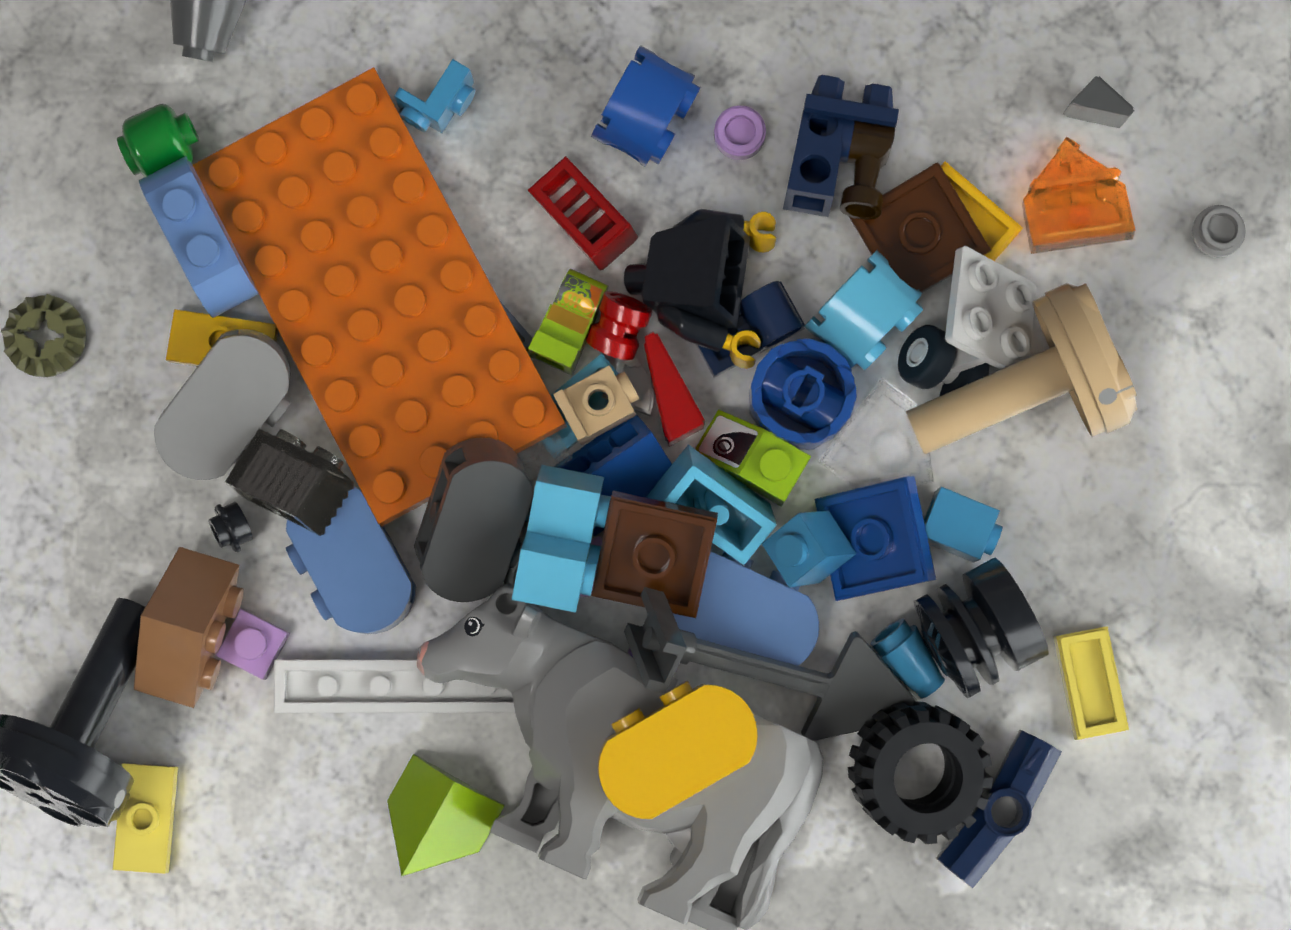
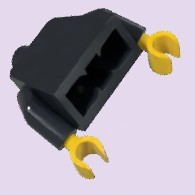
[624,209,776,369]

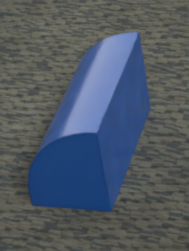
[554,414,672,537]

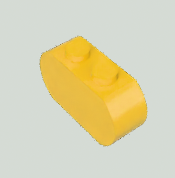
[597,680,758,819]

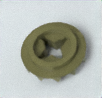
[1,294,86,377]

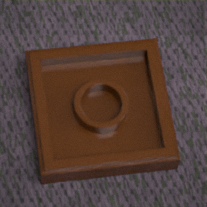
[849,162,991,293]
[591,491,718,618]

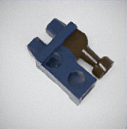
[783,75,899,220]

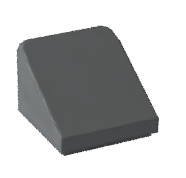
[1063,76,1135,128]

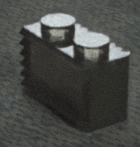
[225,428,354,536]

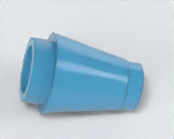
[871,618,945,699]

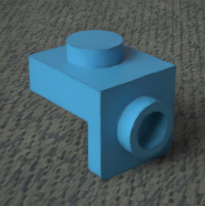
[394,59,476,134]

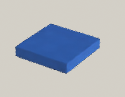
[814,476,936,601]

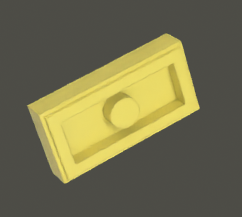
[113,763,178,874]

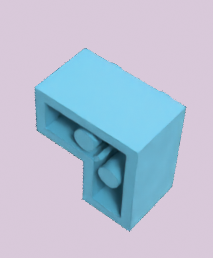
[646,444,777,565]
[512,465,611,613]

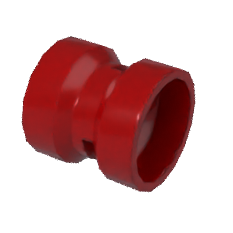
[586,291,653,361]

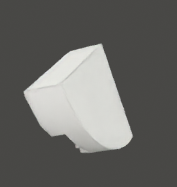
[602,358,654,416]

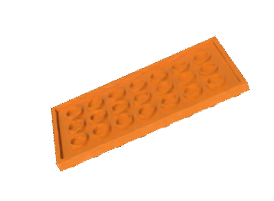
[193,67,567,527]

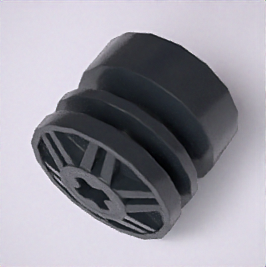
[914,557,1049,698]

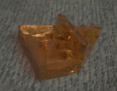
[1022,137,1136,254]

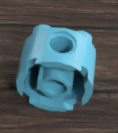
[804,250,923,371]

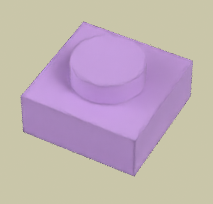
[216,609,290,680]

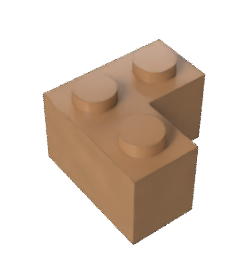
[134,547,244,708]

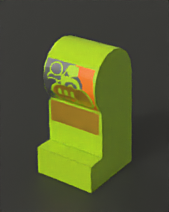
[528,269,609,376]

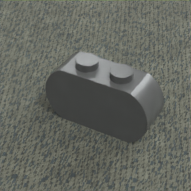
[414,437,534,602]

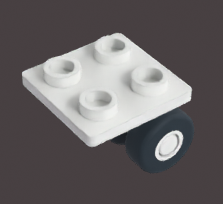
[898,246,1037,396]

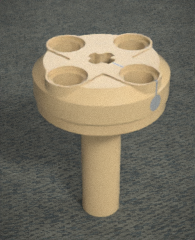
[906,283,1137,455]

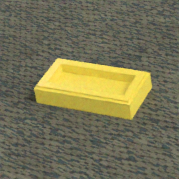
[1053,626,1129,740]

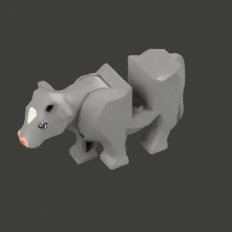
[417,584,823,930]

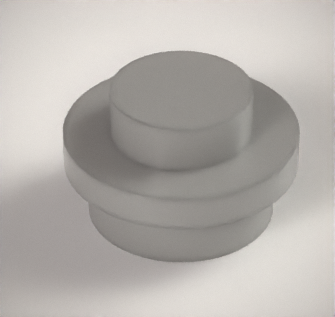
[1192,205,1246,257]

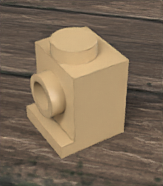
[553,365,639,445]

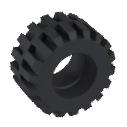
[848,701,993,844]

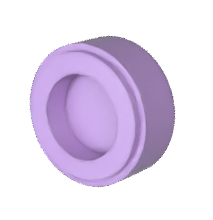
[714,106,766,160]

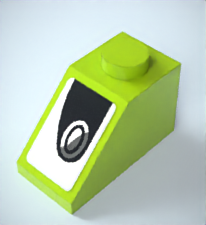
[695,409,811,507]

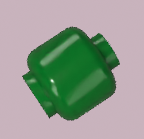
[117,104,199,177]

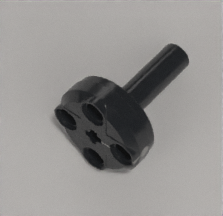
[0,598,145,827]

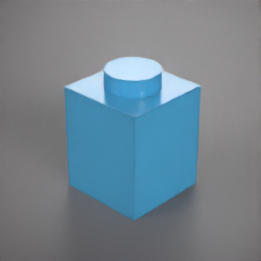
[924,487,1003,563]
[762,511,857,587]

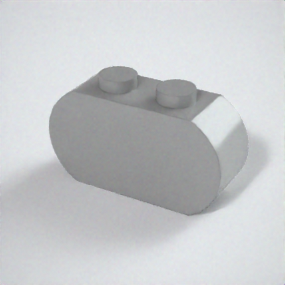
[154,329,291,480]

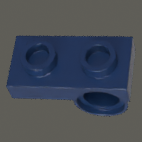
[695,281,805,378]

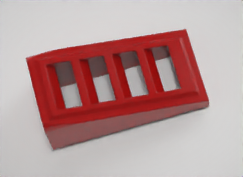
[528,156,638,271]
[644,332,705,447]

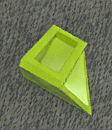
[387,754,505,877]

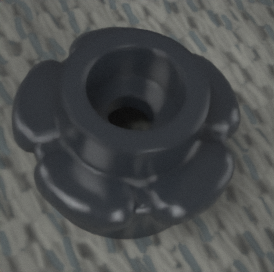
[208,502,253,552]

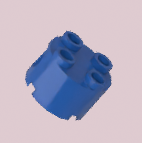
[591,45,701,167]
[749,338,857,450]

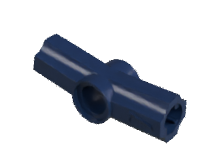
[936,730,1062,889]

